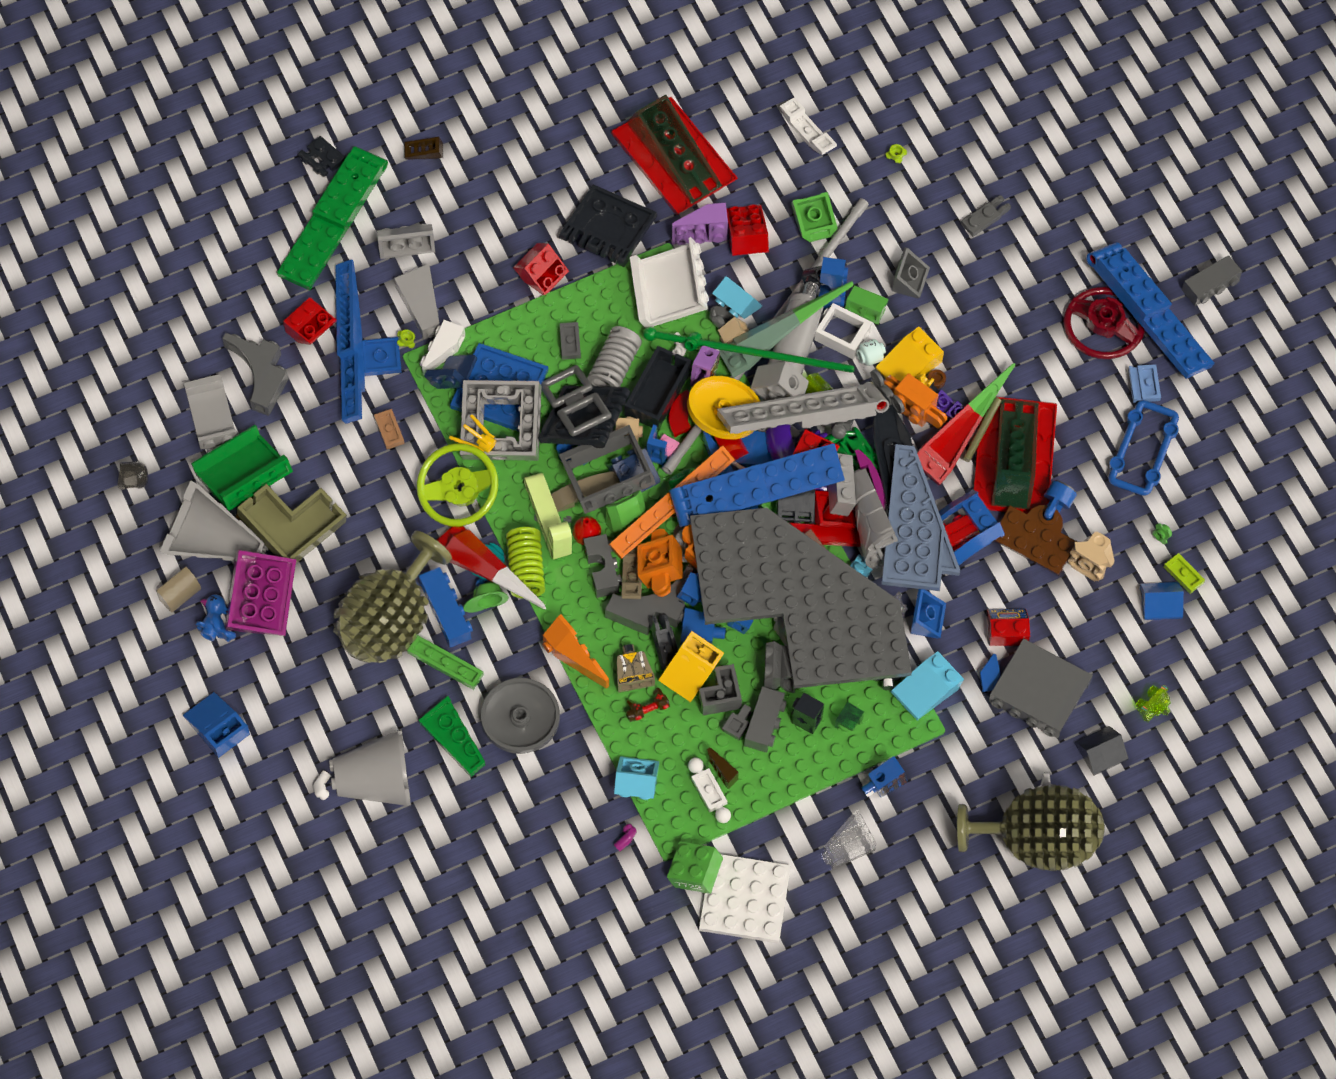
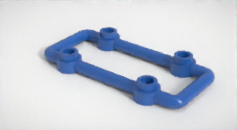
[1108,400,1179,496]

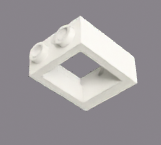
[815,303,872,360]

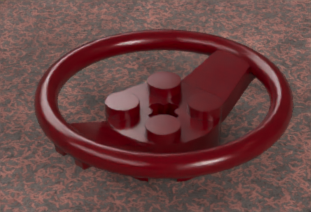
[1064,287,1145,359]

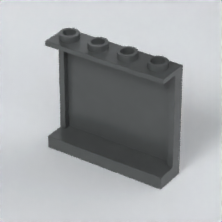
[989,639,1093,739]

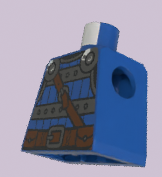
[861,756,908,797]

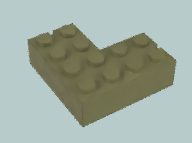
[237,484,347,563]

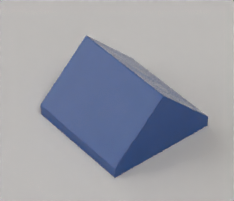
[1140,582,1184,620]
[911,589,946,639]

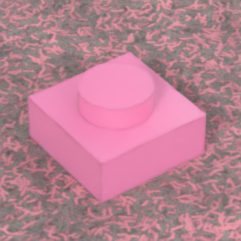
[660,434,680,459]

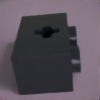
[791,693,824,734]

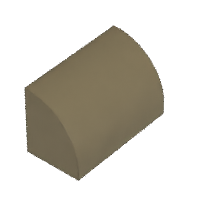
[156,567,201,613]

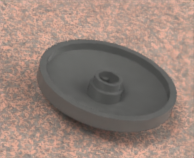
[481,678,560,754]

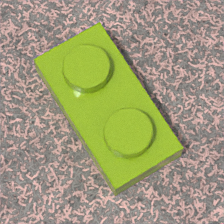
[1164,553,1205,594]

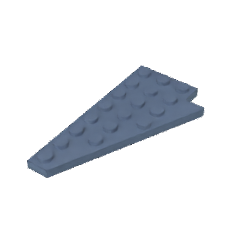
[882,444,960,591]

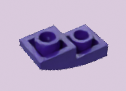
[937,390,964,421]

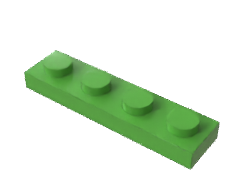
[407,635,484,690]

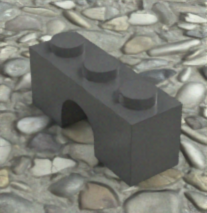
[584,534,622,598]

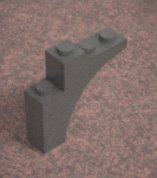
[223,333,289,416]
[605,566,694,635]

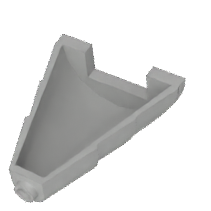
[854,468,898,570]
[160,481,267,561]

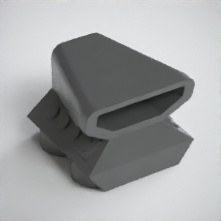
[764,641,796,693]

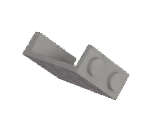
[184,374,236,449]

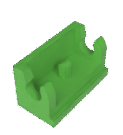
[845,286,888,324]

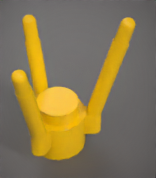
[449,414,497,453]

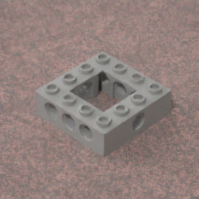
[460,380,542,461]

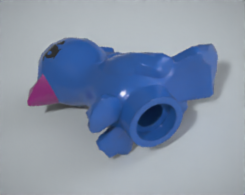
[196,594,236,642]

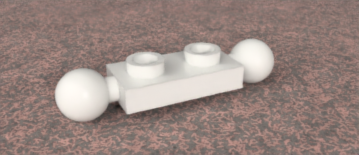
[688,758,731,823]

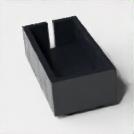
[625,346,692,431]

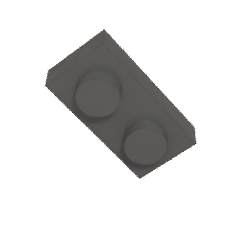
[560,322,581,360]

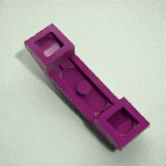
[855,449,886,512]

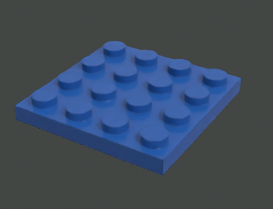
[450,343,549,432]

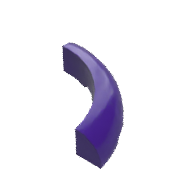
[765,424,828,492]

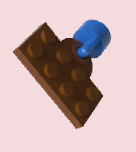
[994,480,1077,576]

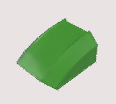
[791,192,837,242]
[606,490,646,536]

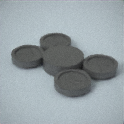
[869,369,905,421]

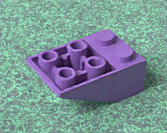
[672,203,728,245]

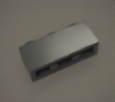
[1182,255,1242,306]
[744,687,787,753]

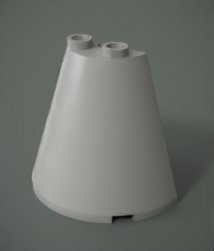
[329,729,411,806]

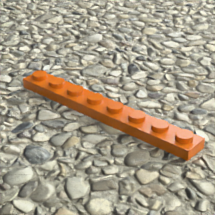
[608,446,735,559]

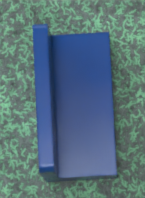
[647,425,667,465]

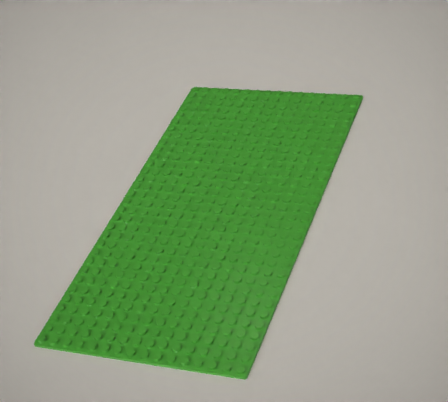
[403,243,945,861]

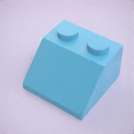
[712,276,762,319]
[614,757,659,800]

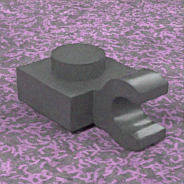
[722,705,751,740]

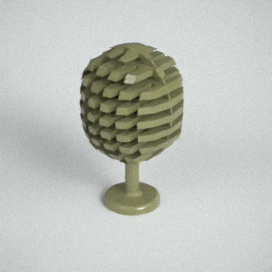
[333,531,452,663]
[957,785,1105,871]

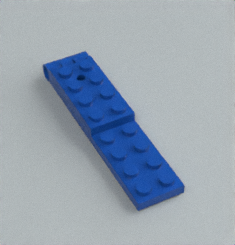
[1086,242,1215,379]
[669,443,845,527]

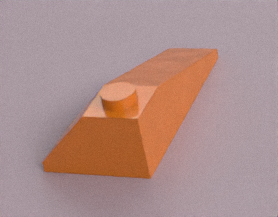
[542,614,609,689]

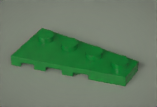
[419,696,486,777]

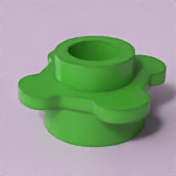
[1152,523,1172,545]

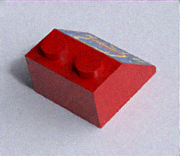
[987,609,1030,646]

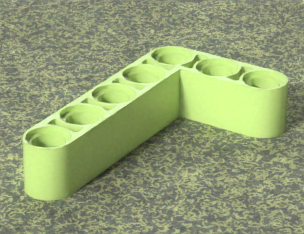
[524,473,572,560]

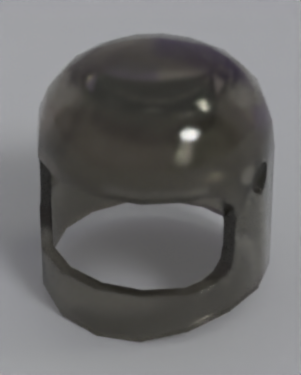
[118,462,148,490]

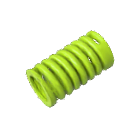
[506,527,545,599]

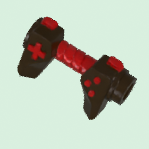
[625,688,670,722]

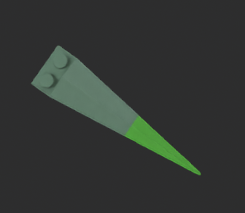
[719,281,854,378]

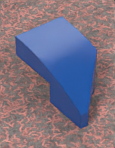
[980,654,1001,692]

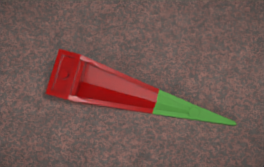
[917,363,1015,485]

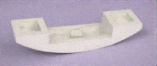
[780,97,837,155]

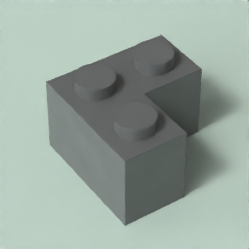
[699,664,742,716]

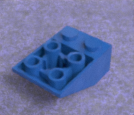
[183,692,250,758]

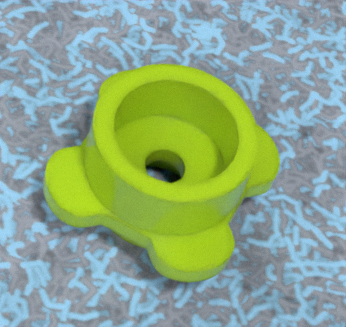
[886,144,907,163]
[397,330,415,348]

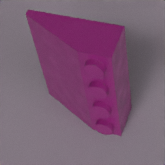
[225,550,296,636]

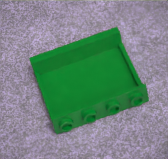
[191,425,293,511]

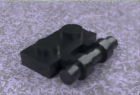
[298,136,345,177]

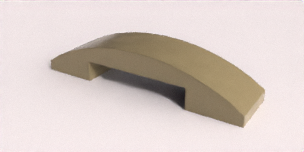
[551,472,620,512]
[622,543,643,599]

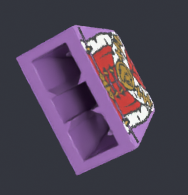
[690,346,720,387]

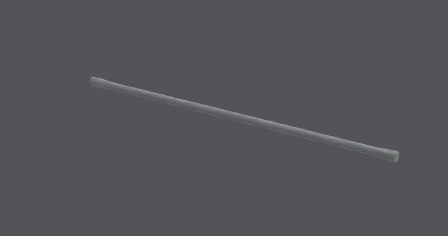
[662,198,869,475]

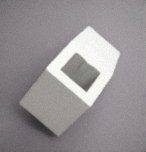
[420,320,465,375]

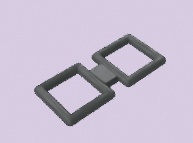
[541,365,612,436]

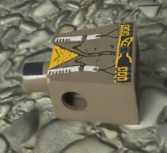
[617,644,655,693]

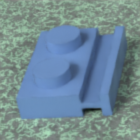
[1128,365,1161,403]

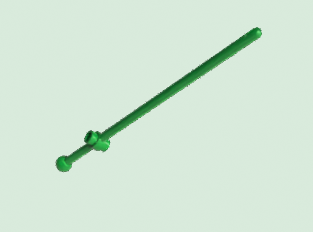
[643,327,855,373]

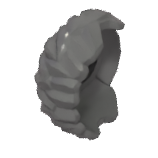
[709,305,735,329]

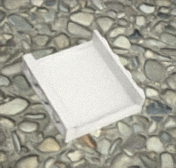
[630,237,709,328]

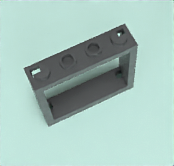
[559,425,656,514]

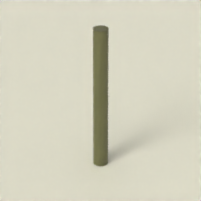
[963,397,1001,462]

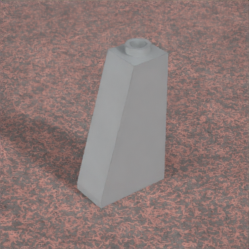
[394,264,440,340]

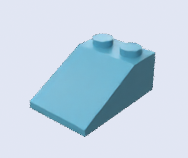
[891,651,964,720]

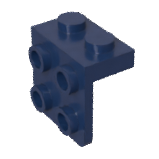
[424,355,477,389]
[607,447,660,493]

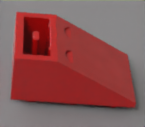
[726,204,769,256]

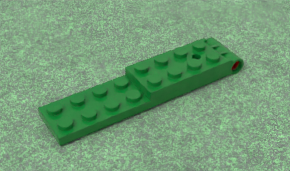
[277,146,388,291]

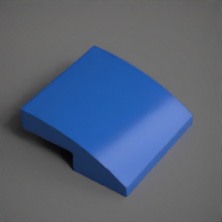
[736,431,773,468]

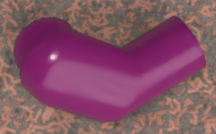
[614,824,637,852]

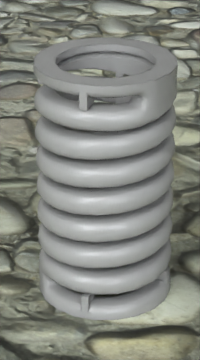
[587,326,642,387]

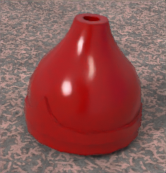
[572,516,602,545]

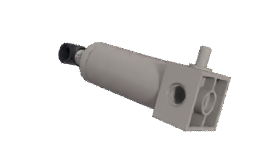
[751,266,823,401]

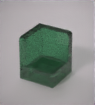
[835,702,864,731]

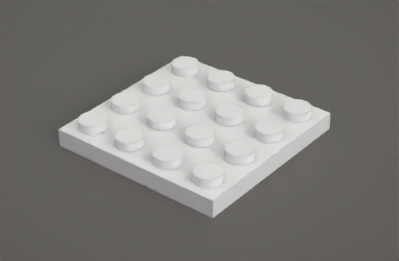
[699,854,791,943]

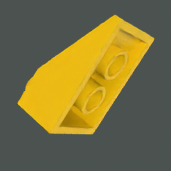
[876,327,944,382]

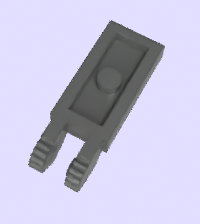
[961,195,1011,237]

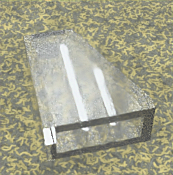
[822,809,876,870]

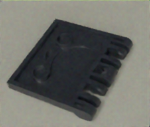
[559,184,657,267]
[538,385,630,448]

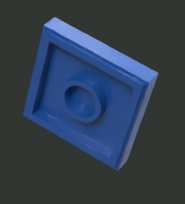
[362,337,402,376]

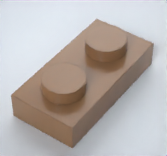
[374,409,405,449]

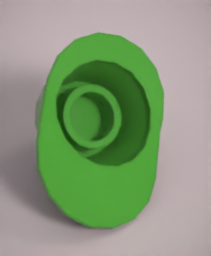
[463,582,509,613]

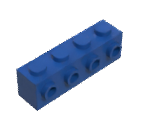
[419,567,473,648]

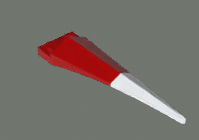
[437,526,546,609]

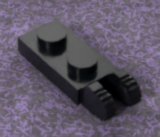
[649,614,678,670]

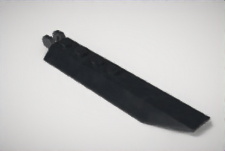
[873,405,913,513]

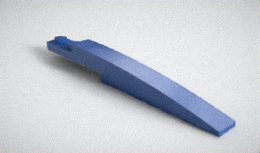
[336,259,365,424]

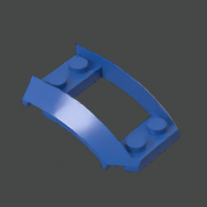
[939,490,1005,565]

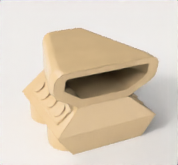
[1068,532,1114,581]

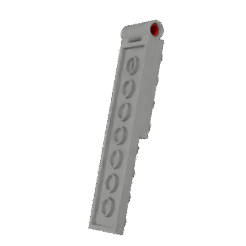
[717,382,889,434]

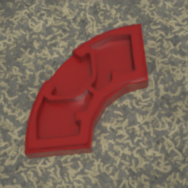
[669,389,691,438]

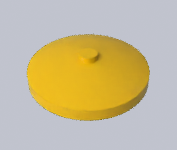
[687,376,760,439]

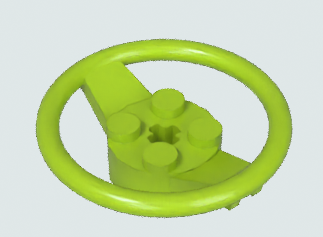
[417,443,498,527]

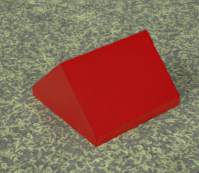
[815,491,856,528]

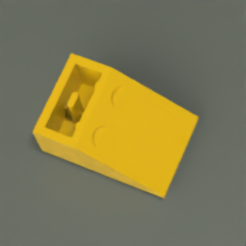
[658,631,724,702]

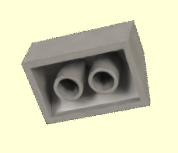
[377,224,435,259]

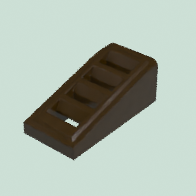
[404,136,443,160]
[707,747,739,789]

